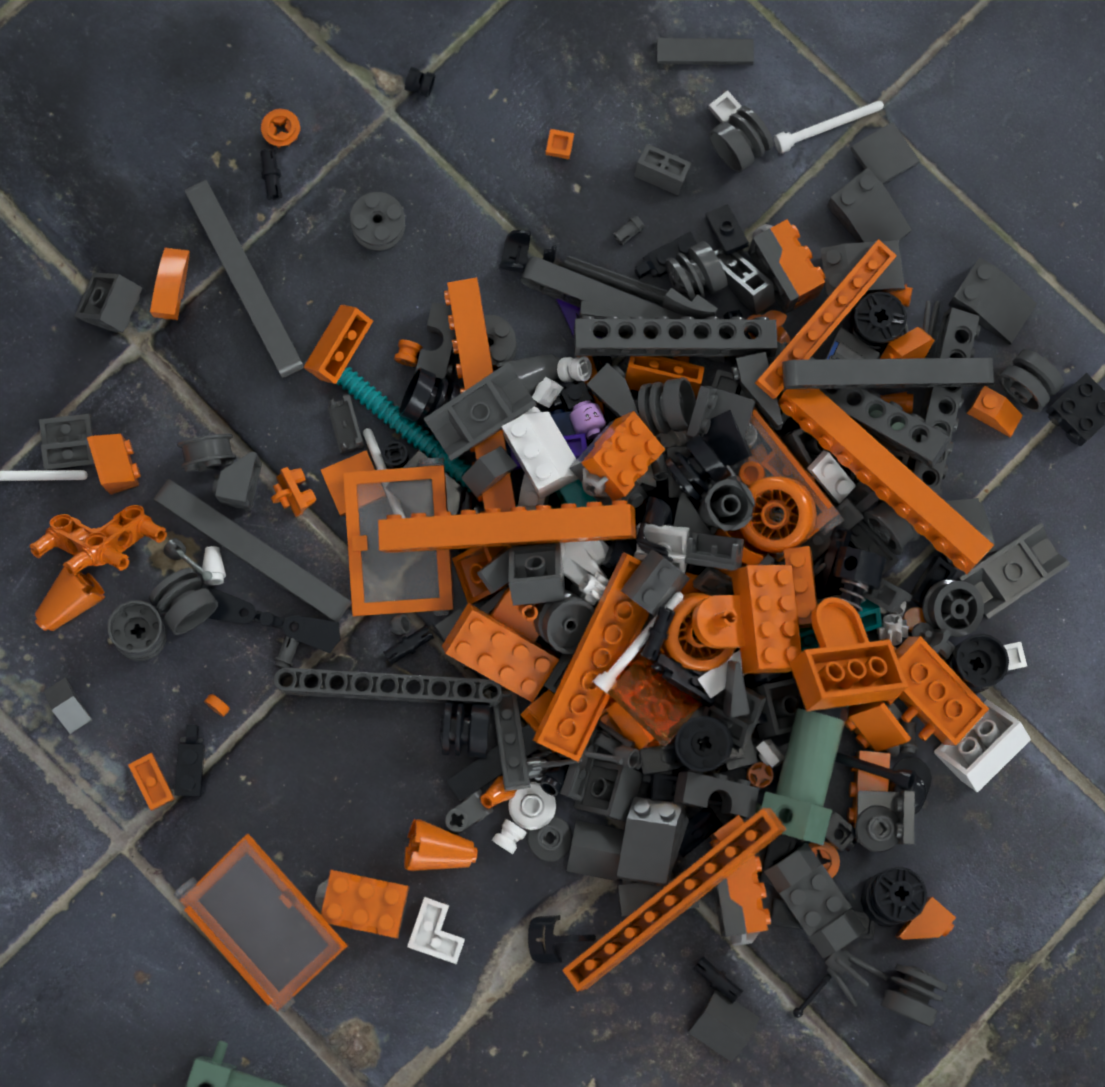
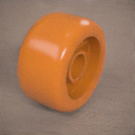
[740,476,817,553]
[661,593,736,672]

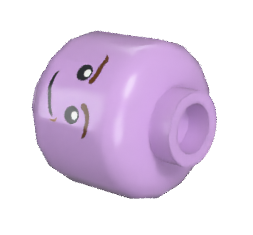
[570,401,606,440]

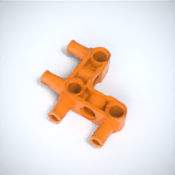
[29,505,167,577]

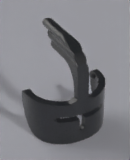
[499,230,557,273]
[636,496,673,562]
[528,915,596,963]

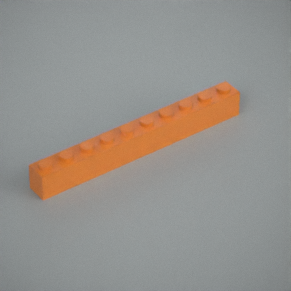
[444,277,516,513]
[778,389,994,574]
[378,500,636,553]
[563,808,787,992]

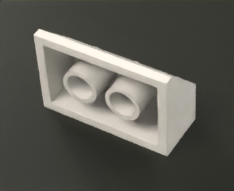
[502,412,578,499]
[934,700,1031,793]

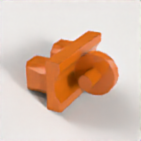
[271,467,316,517]

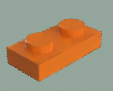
[128,753,175,811]

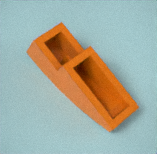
[150,248,190,320]

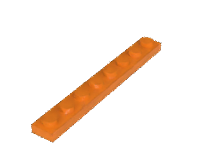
[755,239,897,400]

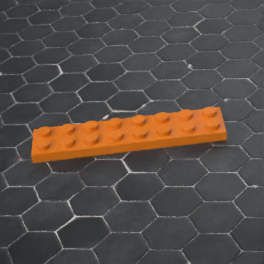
[533,552,650,762]

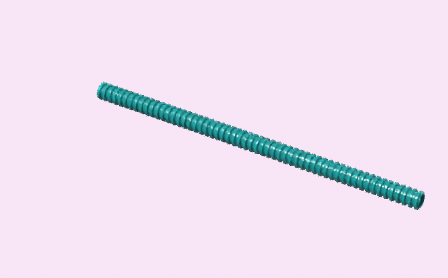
[336,367,664,653]

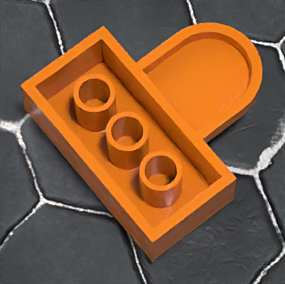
[692,565,802,674]
[442,587,559,703]
[790,597,908,711]

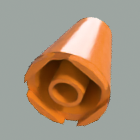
[35,567,105,631]
[404,819,478,871]

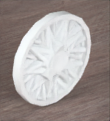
[508,782,556,830]

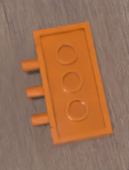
[885,636,989,746]

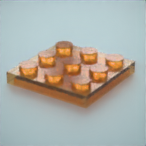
[607,648,702,747]

